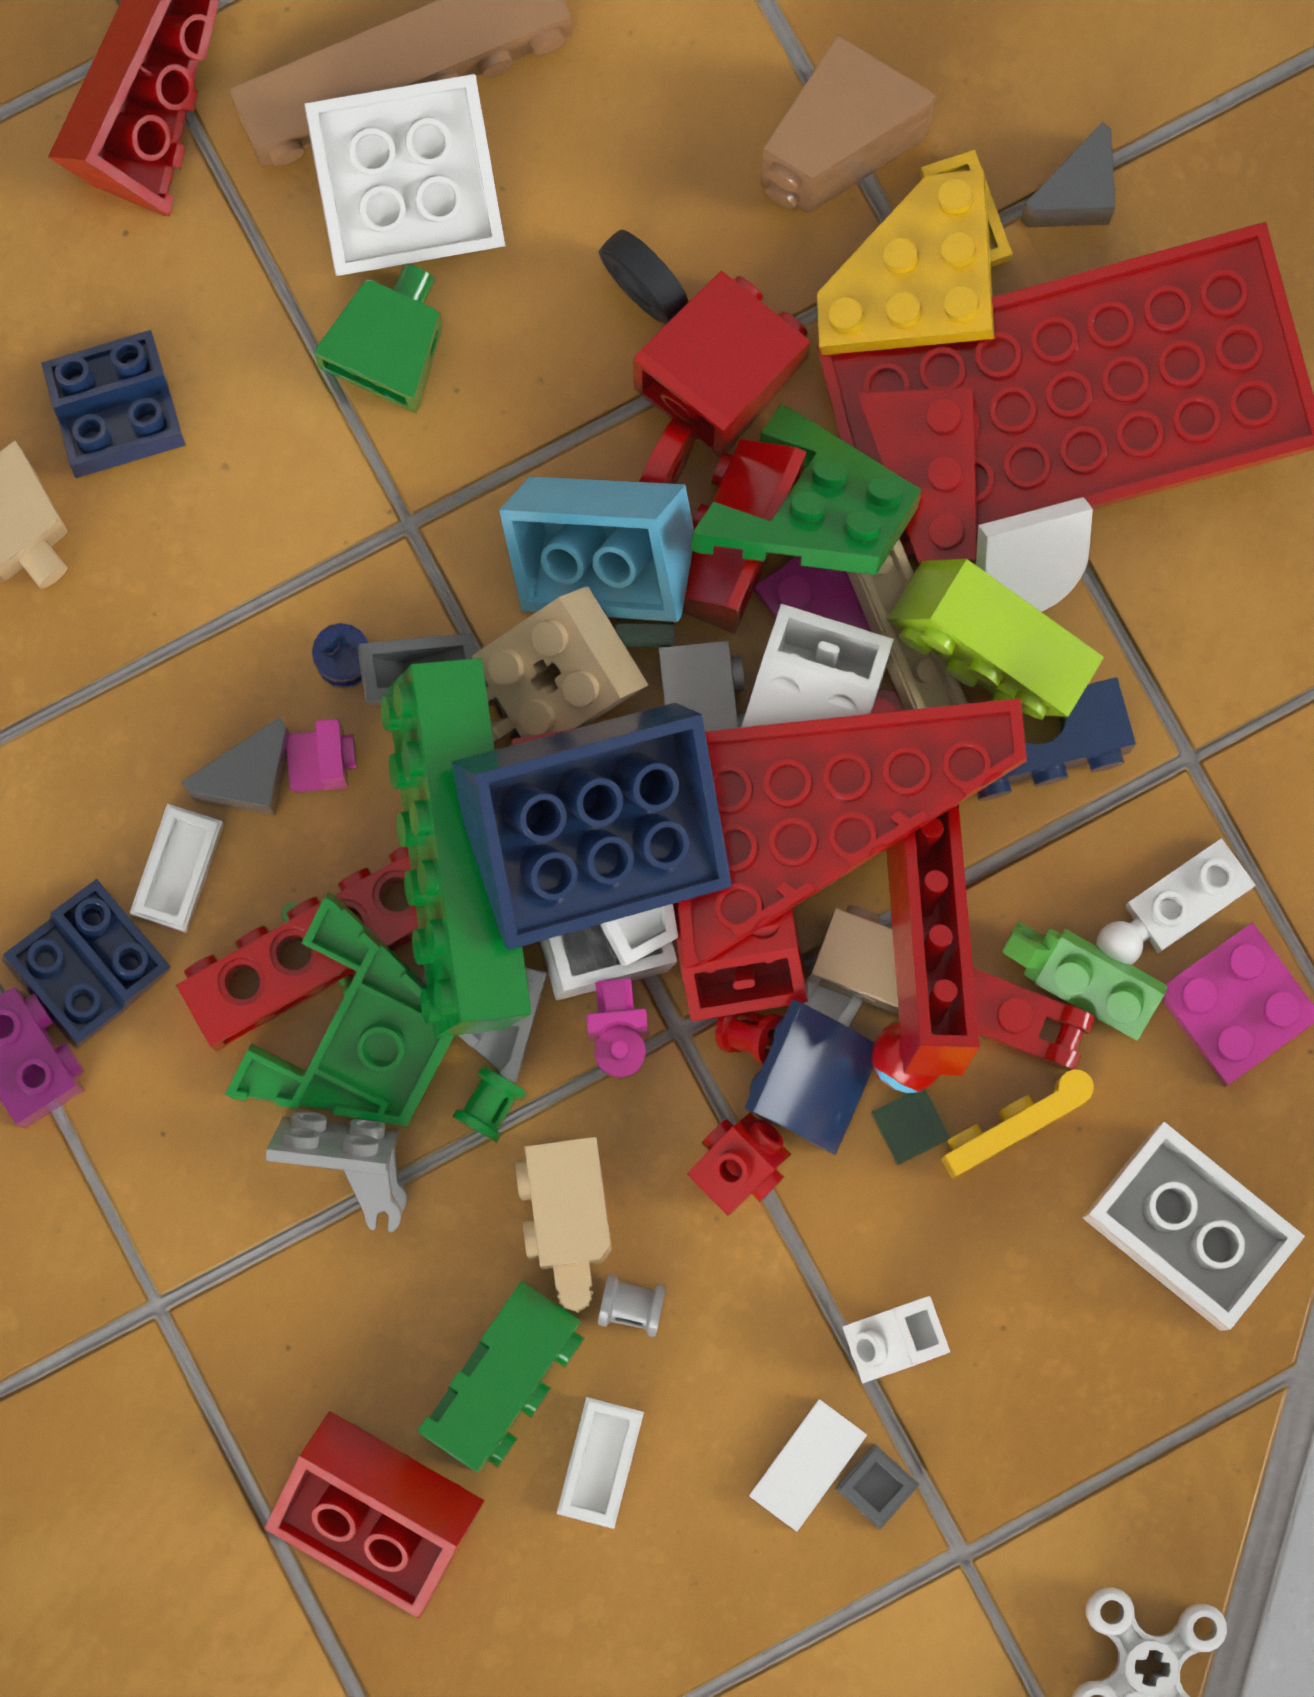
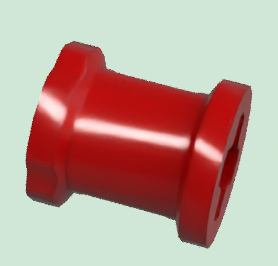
[715,1011,784,1065]

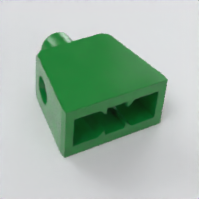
[314,264,443,413]

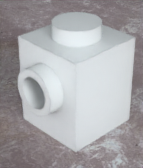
[843,1296,950,1384]

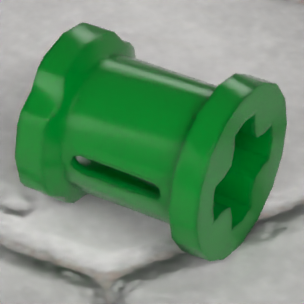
[452,1066,527,1143]

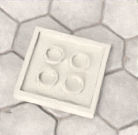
[304,74,505,276]

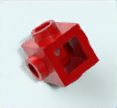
[687,1112,791,1216]

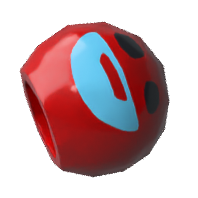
[871,1020,940,1093]

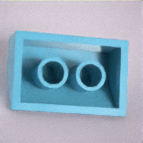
[499,476,694,622]

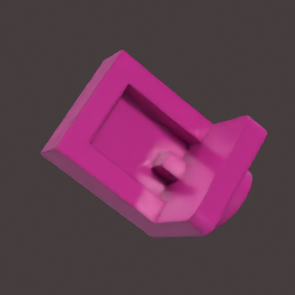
[286,719,357,793]

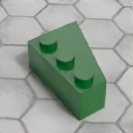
[417,1281,584,1473]

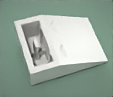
[741,604,894,727]

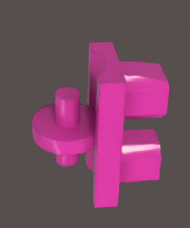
[586,979,648,1078]

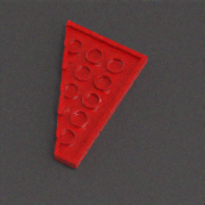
[678,698,1027,968]

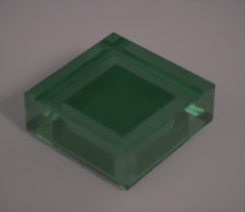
[616,618,674,647]
[870,1089,950,1166]

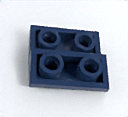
[41,330,186,478]
[2,879,171,1049]
[745,999,874,1155]

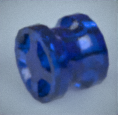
[312,623,369,689]

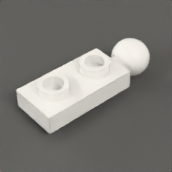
[1096,838,1256,965]

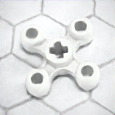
[1072,1587,1227,1697]

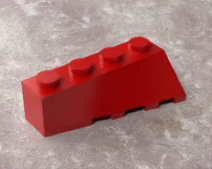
[48,0,219,216]

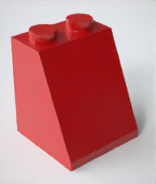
[633,270,811,458]

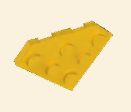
[817,169,994,355]

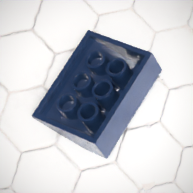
[452,703,732,950]

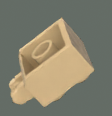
[472,586,649,743]
[515,1137,612,1313]

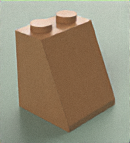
[761,35,936,213]

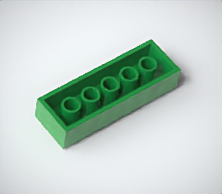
[381,658,532,1038]

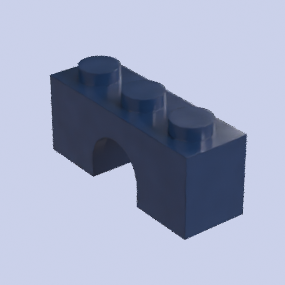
[976,677,1136,801]

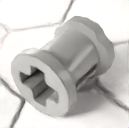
[597,1274,666,1337]

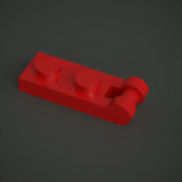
[973,968,1096,1071]

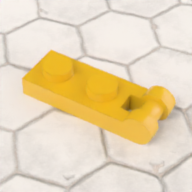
[941,1069,1094,1179]

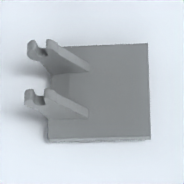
[265,1112,408,1232]

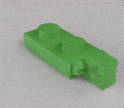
[1002,921,1168,1041]

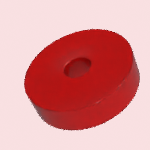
[639,417,698,484]

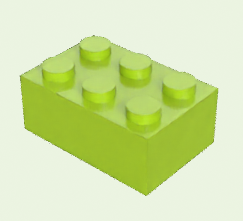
[886,559,1104,720]

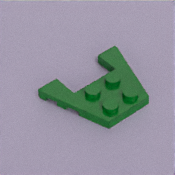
[691,404,921,575]
[225,891,454,1126]

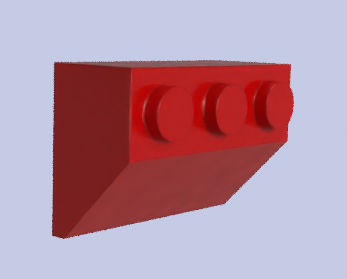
[682,439,806,634]
[265,1411,485,1619]

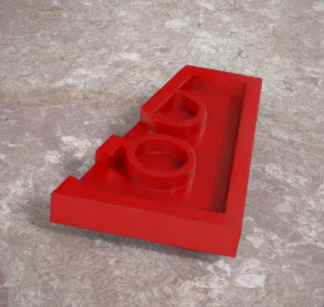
[857,387,977,565]

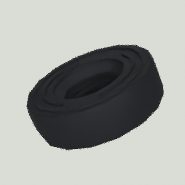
[598,229,689,324]

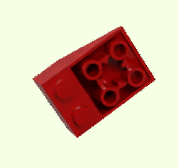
[673,902,808,1022]

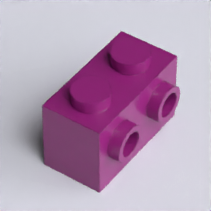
[0,987,85,1129]

